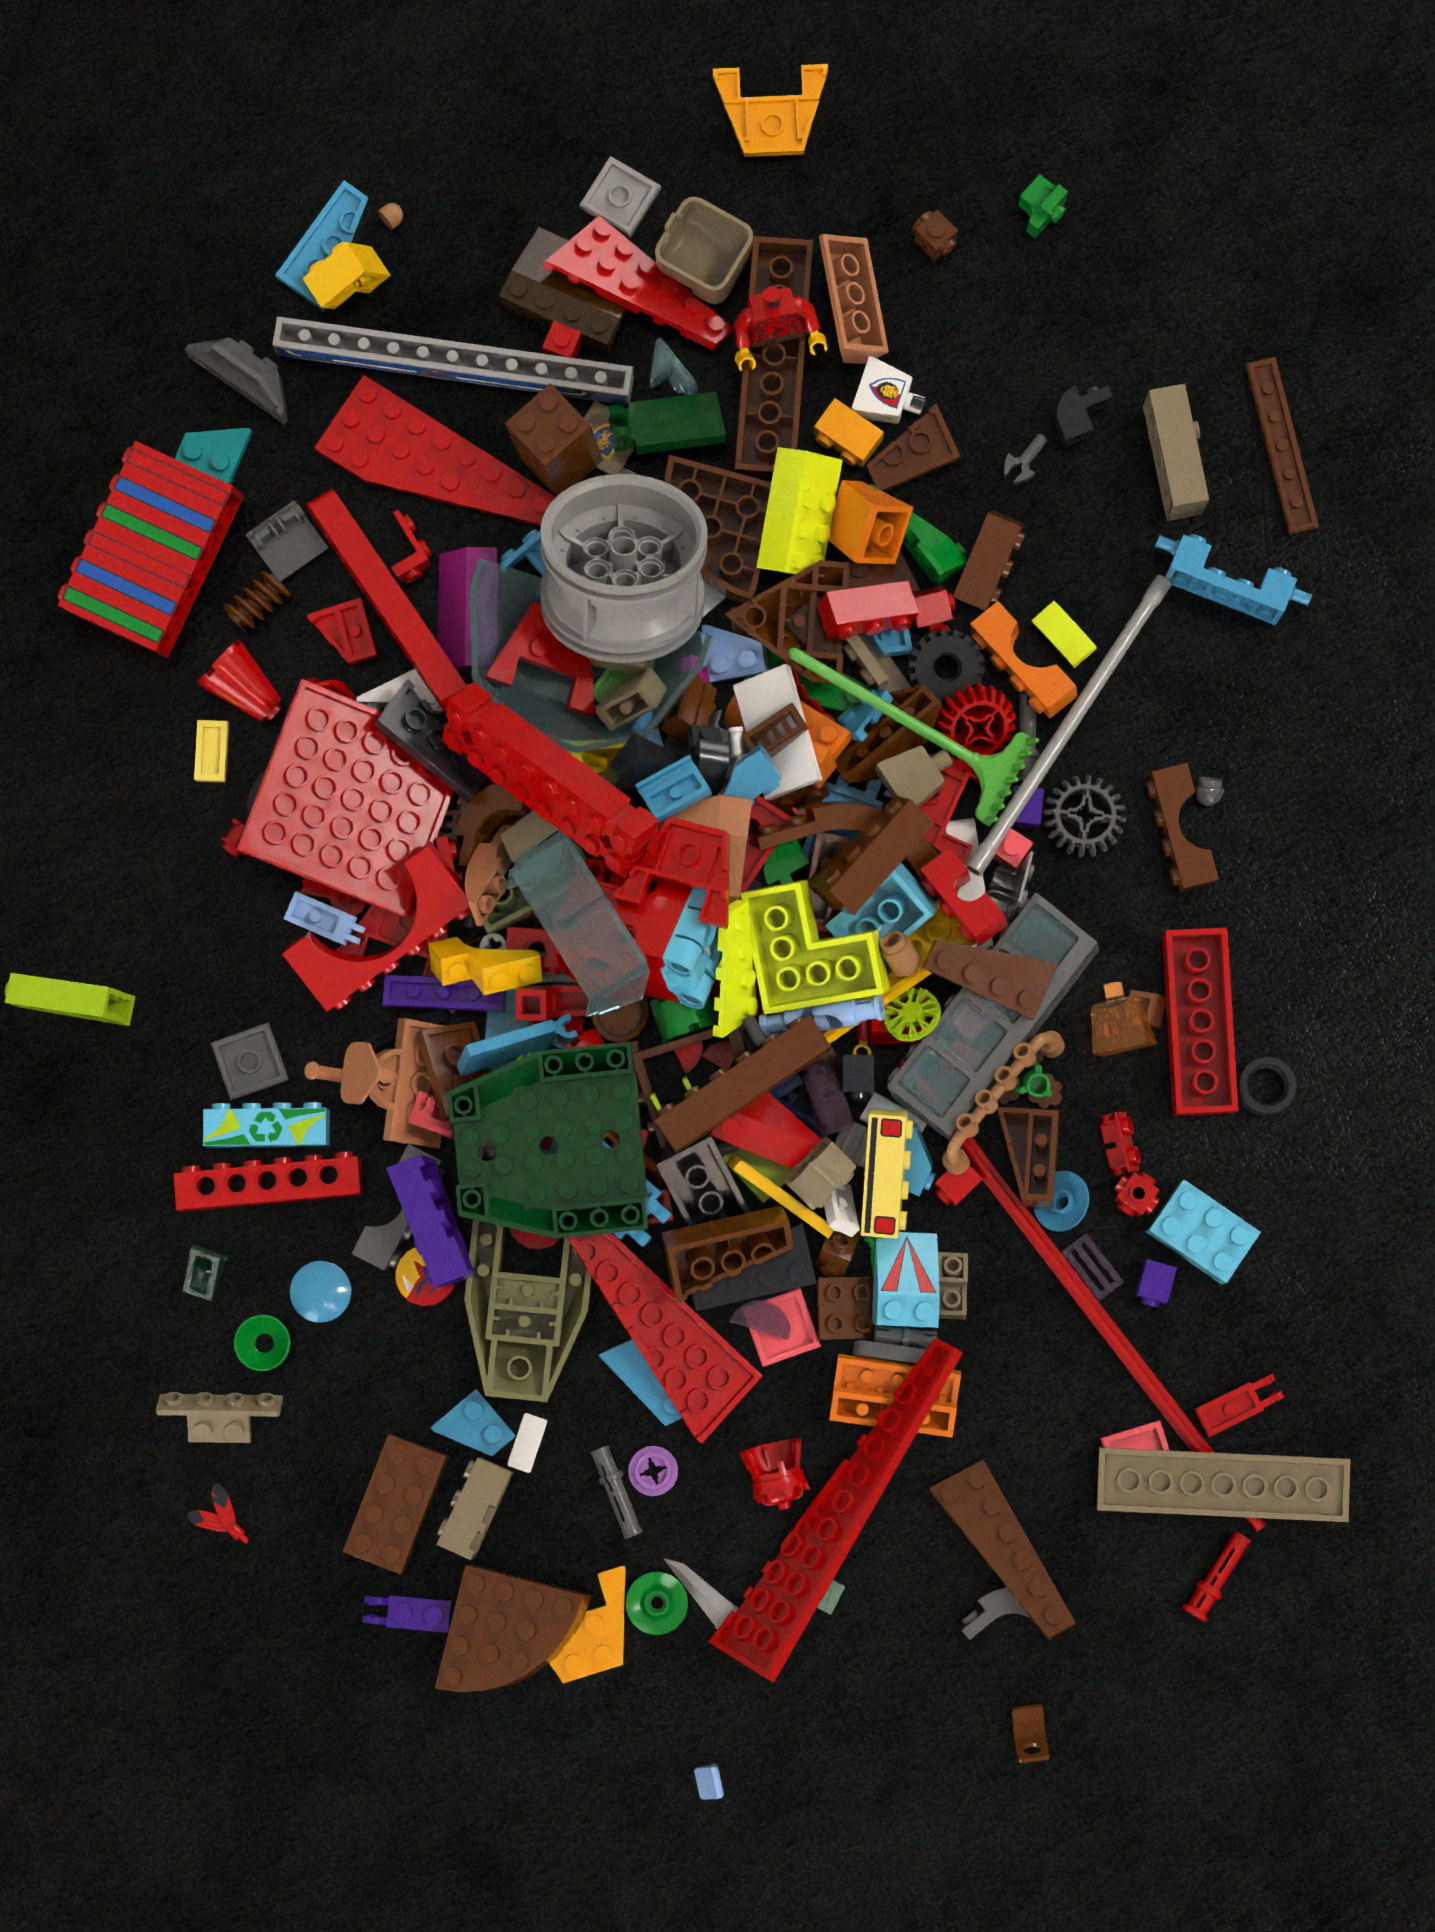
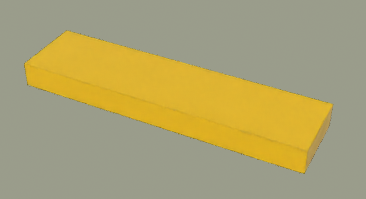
[726,1155,834,1239]

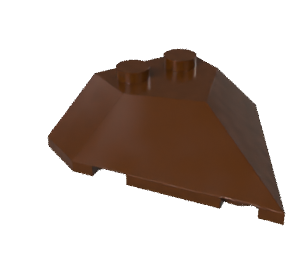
[724,560,850,684]

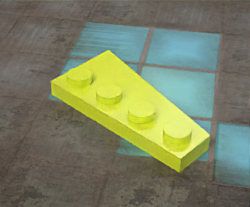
[713,899,758,1038]

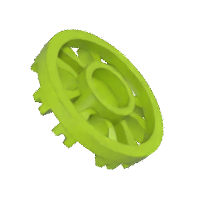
[884,988,941,1041]

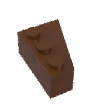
[953,510,1025,611]
[805,831,848,925]
[997,1107,1059,1209]

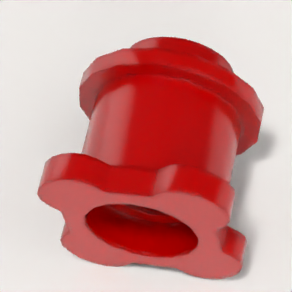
[220,818,246,857]

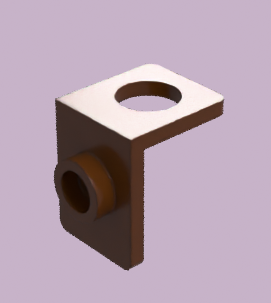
[1012,1704,1050,1763]

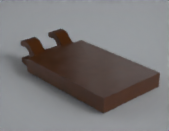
[417,1021,490,1141]

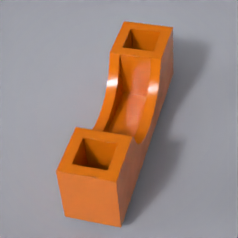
[970,601,1077,719]

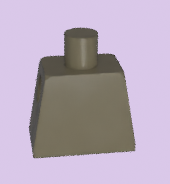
[875,746,953,808]

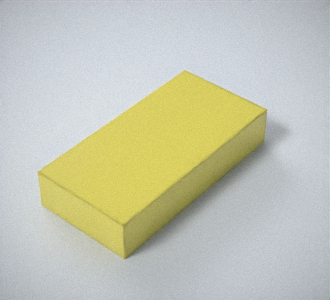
[194,720,229,782]

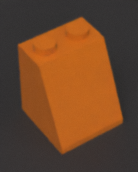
[829,480,914,564]

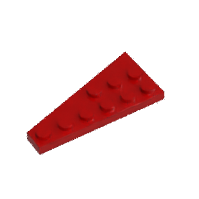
[542,215,734,350]

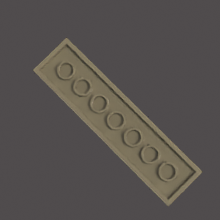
[1097,1447,1350,1522]

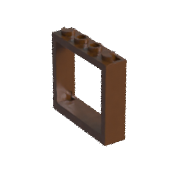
[632,1027,746,1155]

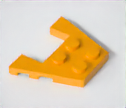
[713,64,828,157]
[549,1565,626,1683]

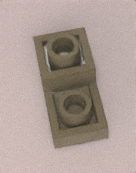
[938,1252,968,1320]

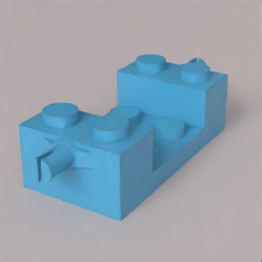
[1155,534,1312,625]

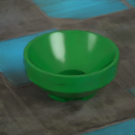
[234,1315,291,1371]

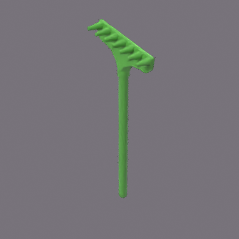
[788,647,1039,827]

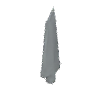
[663,1558,739,1629]

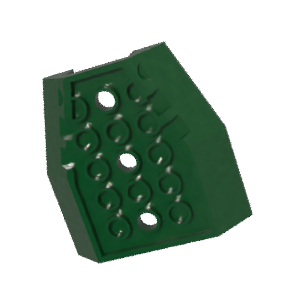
[447,1042,648,1238]

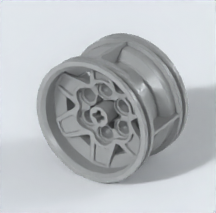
[540,474,708,663]

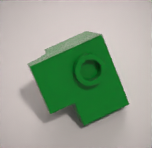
[1018,174,1068,239]

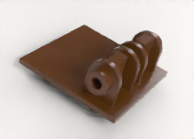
[816,1277,875,1340]

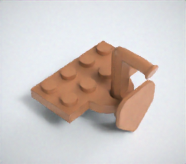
[304,1018,443,1149]

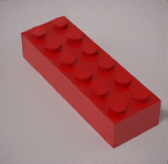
[1162,928,1238,1117]

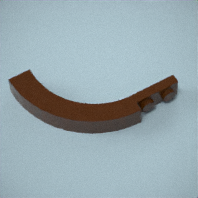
[750,801,938,899]

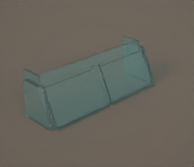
[506,831,650,1017]

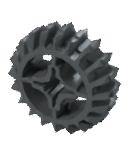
[1043,775,1126,857]

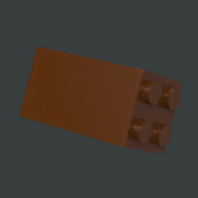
[505,383,603,497]

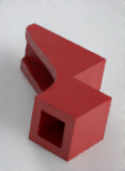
[516,982,596,1021]

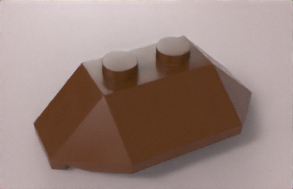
[835,684,942,783]

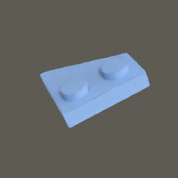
[702,625,769,683]

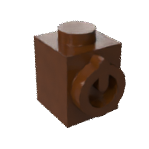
[912,210,958,261]

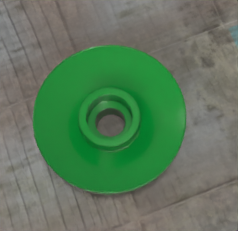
[626,1572,688,1635]

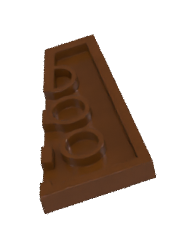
[922,940,1059,1020]

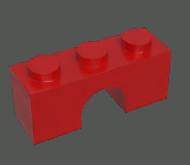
[920,848,1008,947]

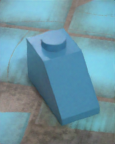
[904,1121,936,1196]

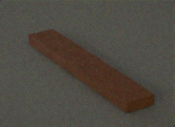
[1245,357,1319,536]

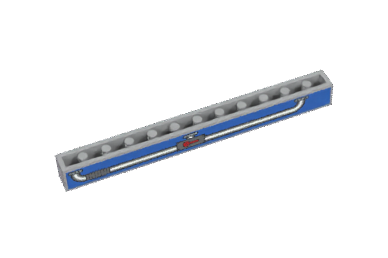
[273,316,634,405]

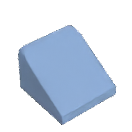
[694,1763,724,1800]

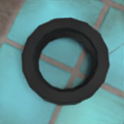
[1237,1056,1297,1116]

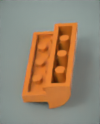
[724,674,853,789]
[829,1354,961,1437]

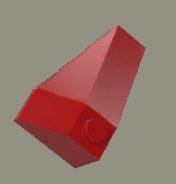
[711,1092,822,1169]

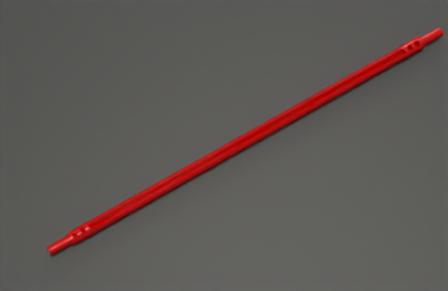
[898,1057,1266,1532]

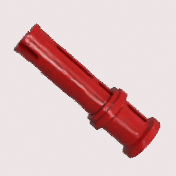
[1181,1531,1251,1623]

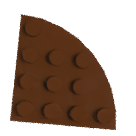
[665,455,771,604]
[435,1565,592,1692]

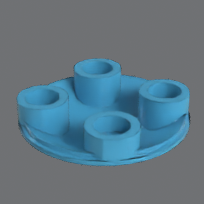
[290,1261,352,1323]

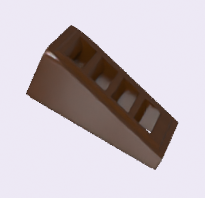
[741,703,809,758]

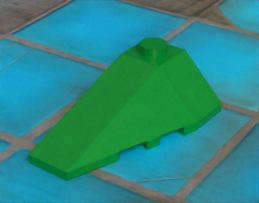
[870,484,968,587]

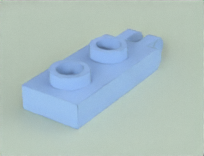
[284,891,366,946]

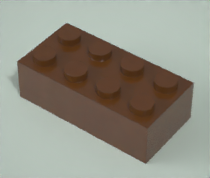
[343,1434,449,1574]

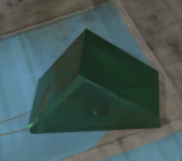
[183,1245,228,1301]

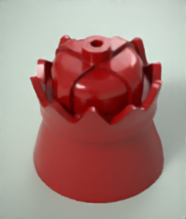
[739,1438,810,1510]

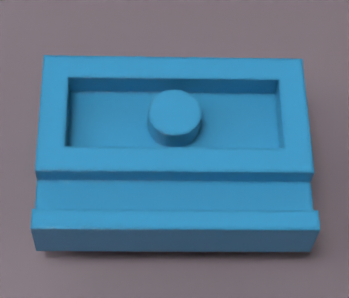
[635,755,712,824]

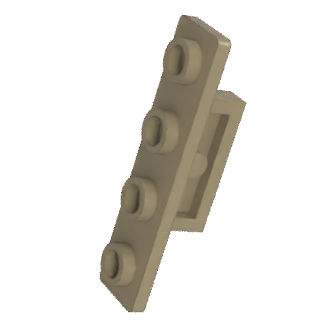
[842,634,912,693]
[156,1392,283,1443]

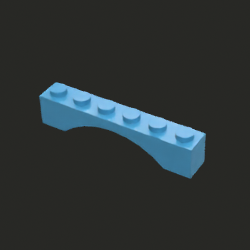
[720,744,782,805]

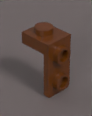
[813,1210,862,1277]

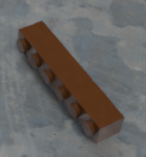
[655,1016,831,1154]

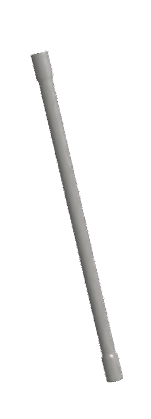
[966,575,1172,876]

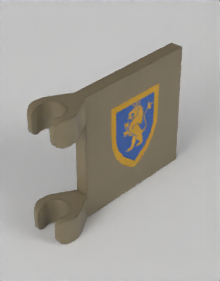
[584,401,637,475]

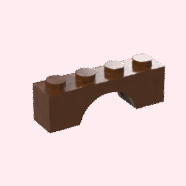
[1146,763,1219,892]

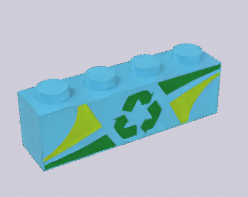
[203,1102,330,1148]

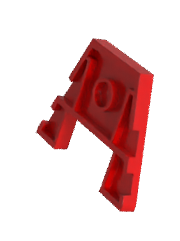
[483,602,595,717]
[920,754,980,865]
[613,817,730,929]
[336,895,448,977]

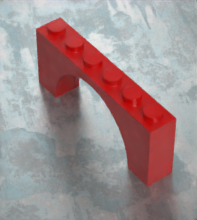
[282,841,471,1011]

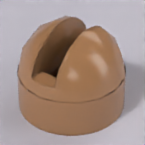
[377,203,403,230]

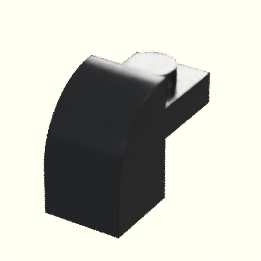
[1055,386,1113,448]
[687,724,729,797]

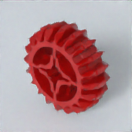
[935,683,1016,759]

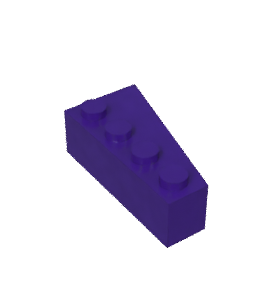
[386,1155,476,1288]

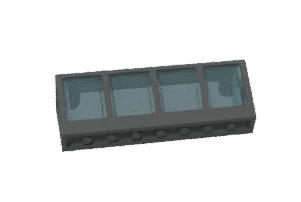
[887,893,1099,1141]

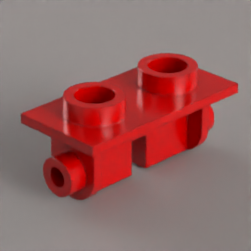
[1099,1112,1141,1176]

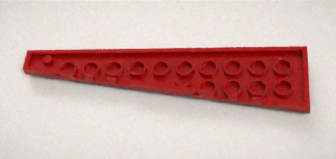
[708,1338,962,1683]

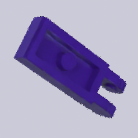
[362,1595,452,1633]

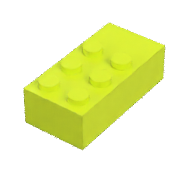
[756,447,843,575]

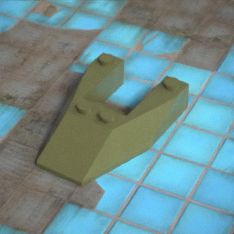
[464,1219,592,1402]

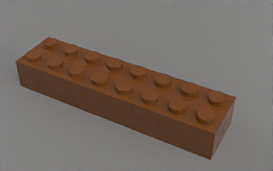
[735,236,813,481]

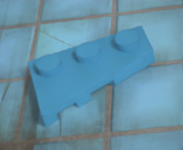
[599,1339,682,1426]

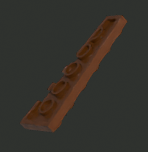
[930,1460,1076,1640]

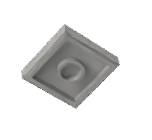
[580,156,661,238]

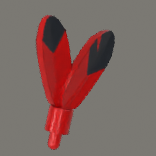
[187,1483,249,1544]

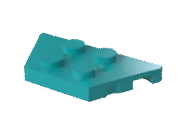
[175,428,253,484]

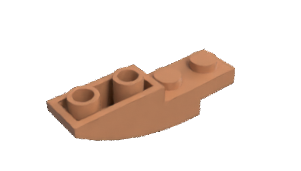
[465,825,513,926]

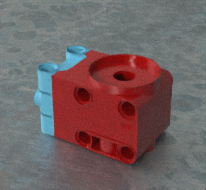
[554,858,722,1009]

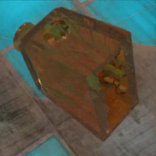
[1091,982,1157,1057]

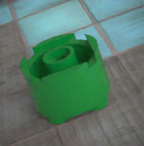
[650,993,719,1043]

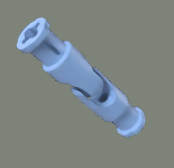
[759,994,885,1038]

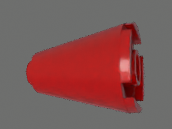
[197,639,282,721]

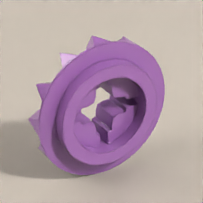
[629,1446,678,1496]

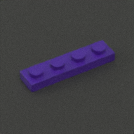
[382,975,506,1012]

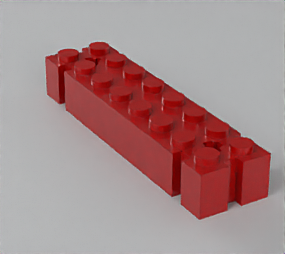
[442,682,659,880]

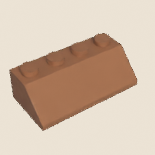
[819,234,889,364]

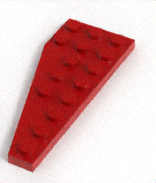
[314,375,556,527]

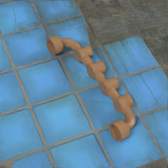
[942,1031,1065,1175]

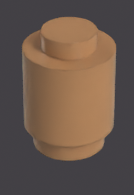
[880,931,921,977]

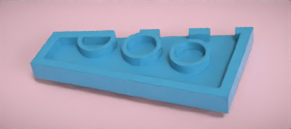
[275,180,368,312]

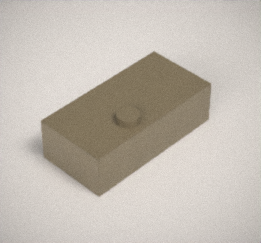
[1143,384,1209,521]

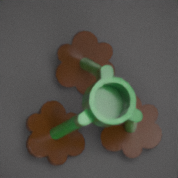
[998,1035,1062,1109]

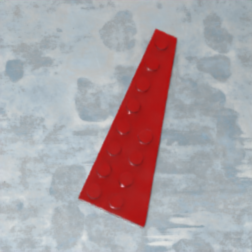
[567,1233,762,1444]

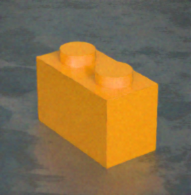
[813,398,884,468]

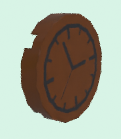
[588,992,649,1042]

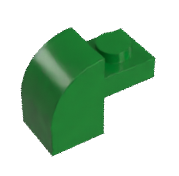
[760,839,810,888]

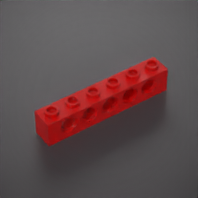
[174,1152,363,1212]

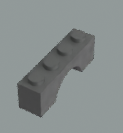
[351,1144,445,1271]

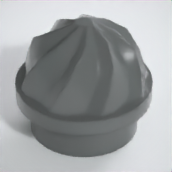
[1194,777,1225,806]

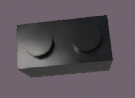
[841,1055,874,1103]

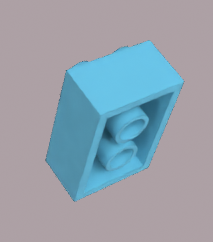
[1146,1179,1261,1284]

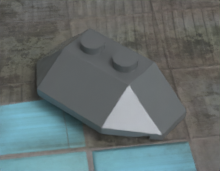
[185,338,288,425]

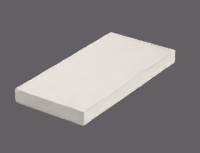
[733,664,822,801]

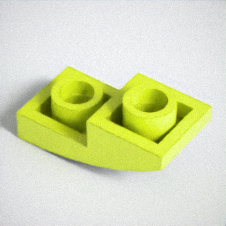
[1031,601,1097,668]

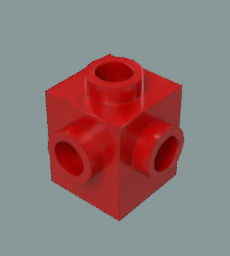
[1114,1171,1160,1217]

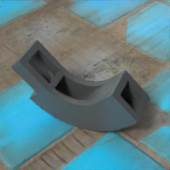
[960,1586,1052,1640]

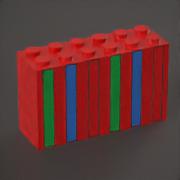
[58,441,244,658]

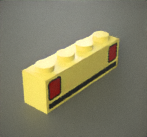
[861,1108,913,1239]

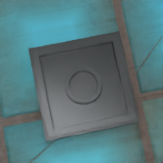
[211,1023,289,1101]

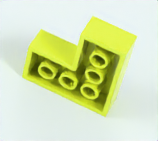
[741,879,890,1015]

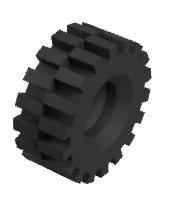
[907,629,985,705]

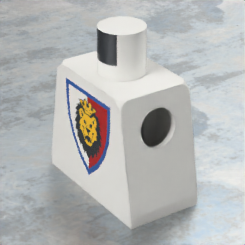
[852,356,925,424]

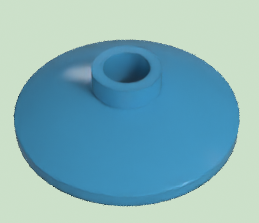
[1034,1171,1089,1232]

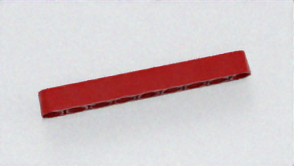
[306,488,467,714]

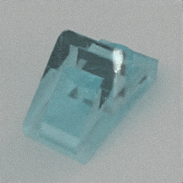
[650,337,698,395]

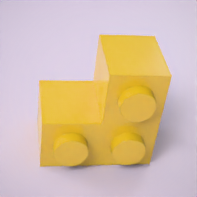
[302,242,391,310]

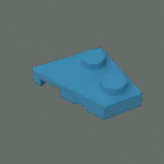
[837,688,893,742]
[430,1389,516,1456]

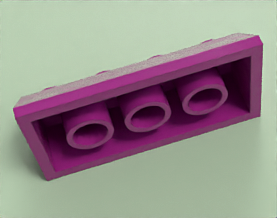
[438,547,499,673]

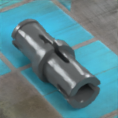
[873,1325,937,1349]

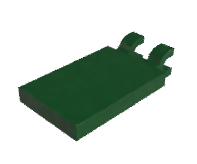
[608,391,726,454]

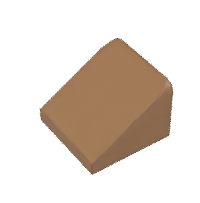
[1124,990,1166,1027]

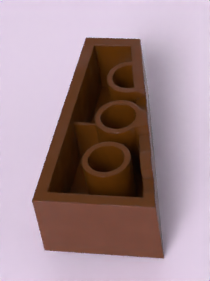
[808,796,934,915]
[661,1205,794,1303]

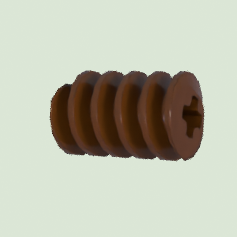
[224,571,291,635]

